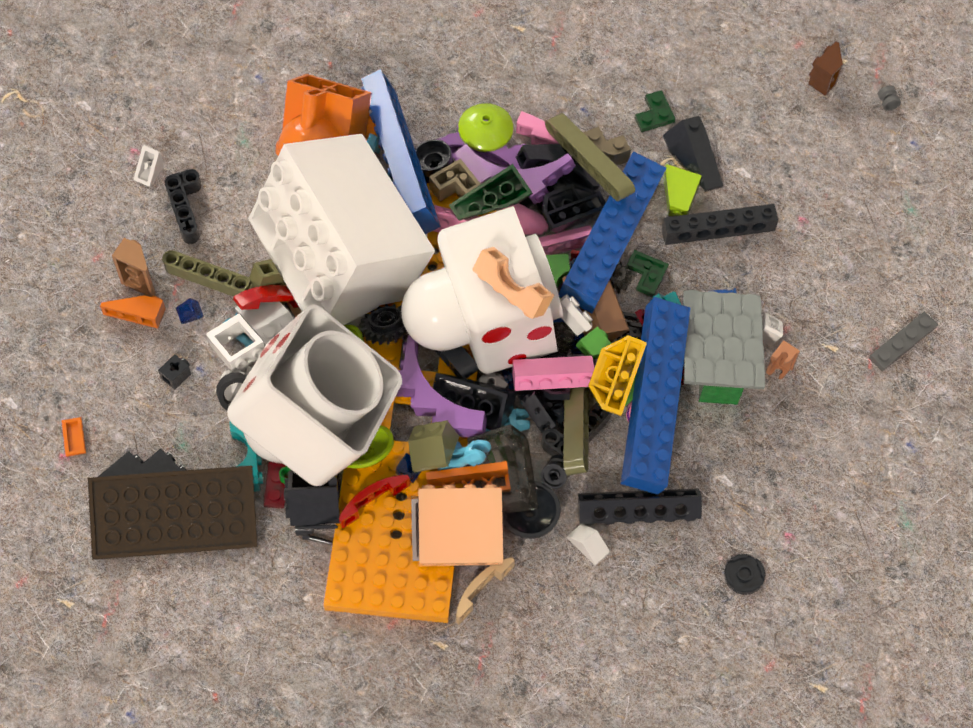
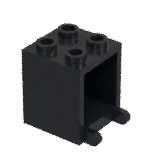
[284,470,340,526]

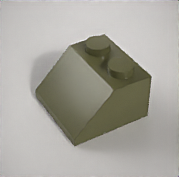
[408,420,459,472]

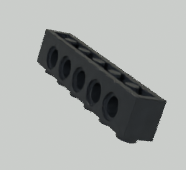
[662,204,779,245]
[578,488,702,526]

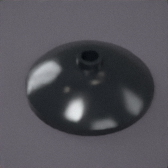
[502,480,560,539]

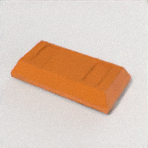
[61,417,86,457]

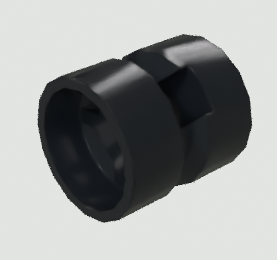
[541,454,569,489]

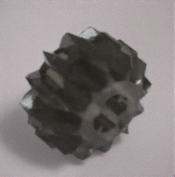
[610,262,632,294]
[553,322,575,354]

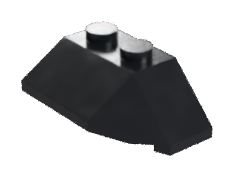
[542,184,606,233]

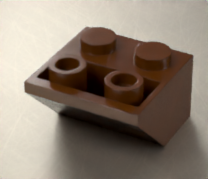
[808,41,843,96]

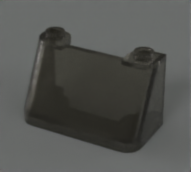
[467,424,538,514]

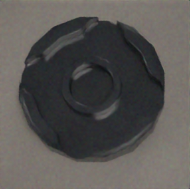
[724,554,766,595]

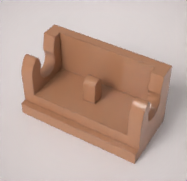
[766,340,800,379]

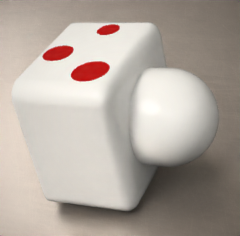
[401,206,563,374]
[227,305,402,486]

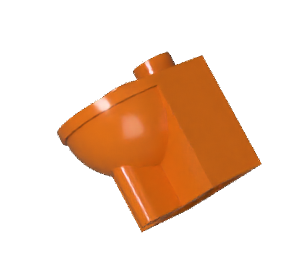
[275,74,371,156]

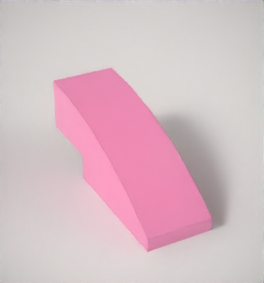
[516,111,559,145]

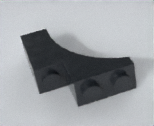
[516,144,600,190]
[98,448,186,477]

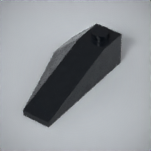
[663,116,723,192]
[433,372,517,432]

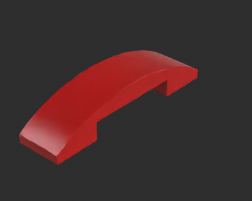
[233,285,300,310]
[339,475,410,529]

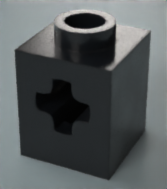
[158,354,191,390]

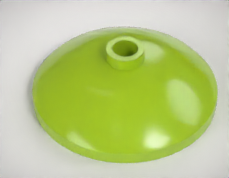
[458,103,514,152]
[347,425,394,469]

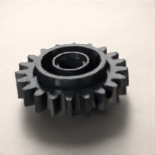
[360,304,409,345]

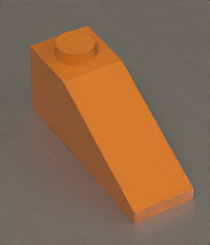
[100,295,166,329]

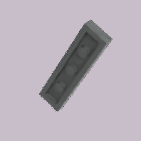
[869,311,938,372]

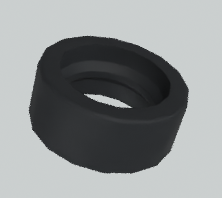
[216,372,247,411]

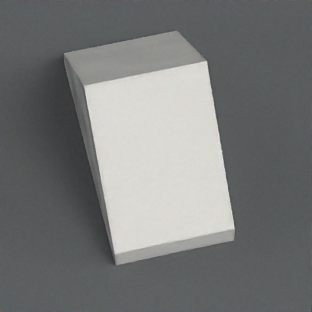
[133,145,164,187]
[762,313,783,347]
[567,524,610,566]

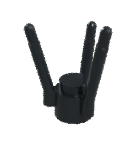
[295,524,338,545]

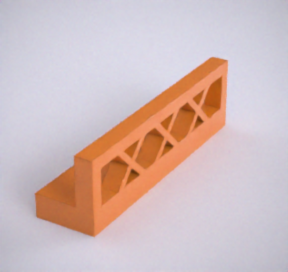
[426,461,511,492]

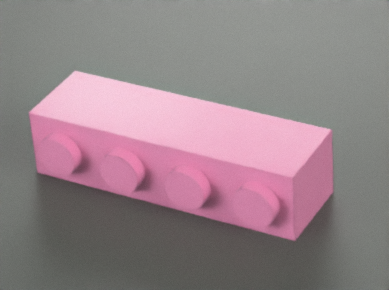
[512,356,594,391]

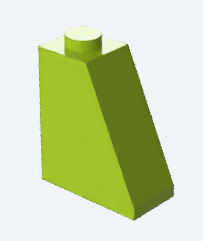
[663,164,702,217]

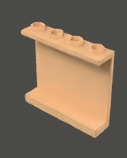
[418,485,503,566]

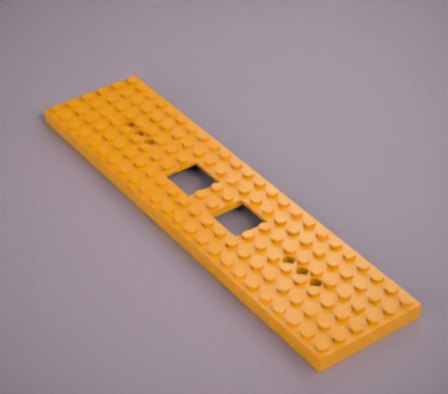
[324,183,497,623]

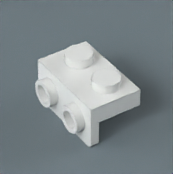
[560,294,593,336]

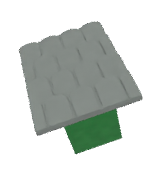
[683,290,765,405]

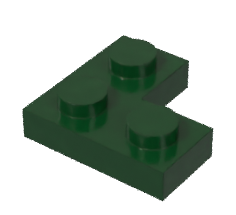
[634,90,676,133]
[626,250,669,297]

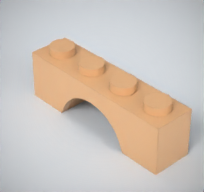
[472,247,554,319]

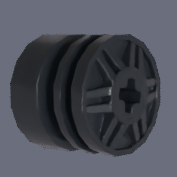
[415,139,454,183]

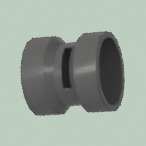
[877,85,901,111]

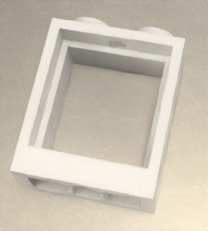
[206,314,265,372]

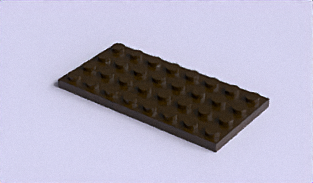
[88,465,258,560]

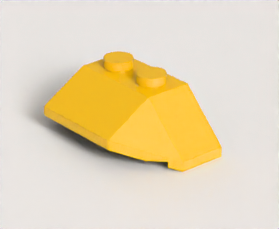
[588,335,647,416]

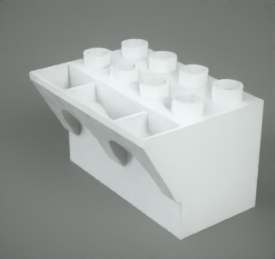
[248,134,435,325]

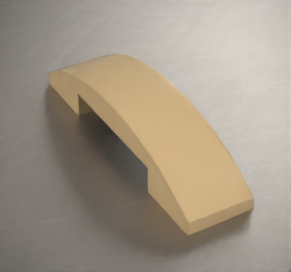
[456,557,515,625]

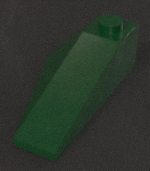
[449,164,533,221]

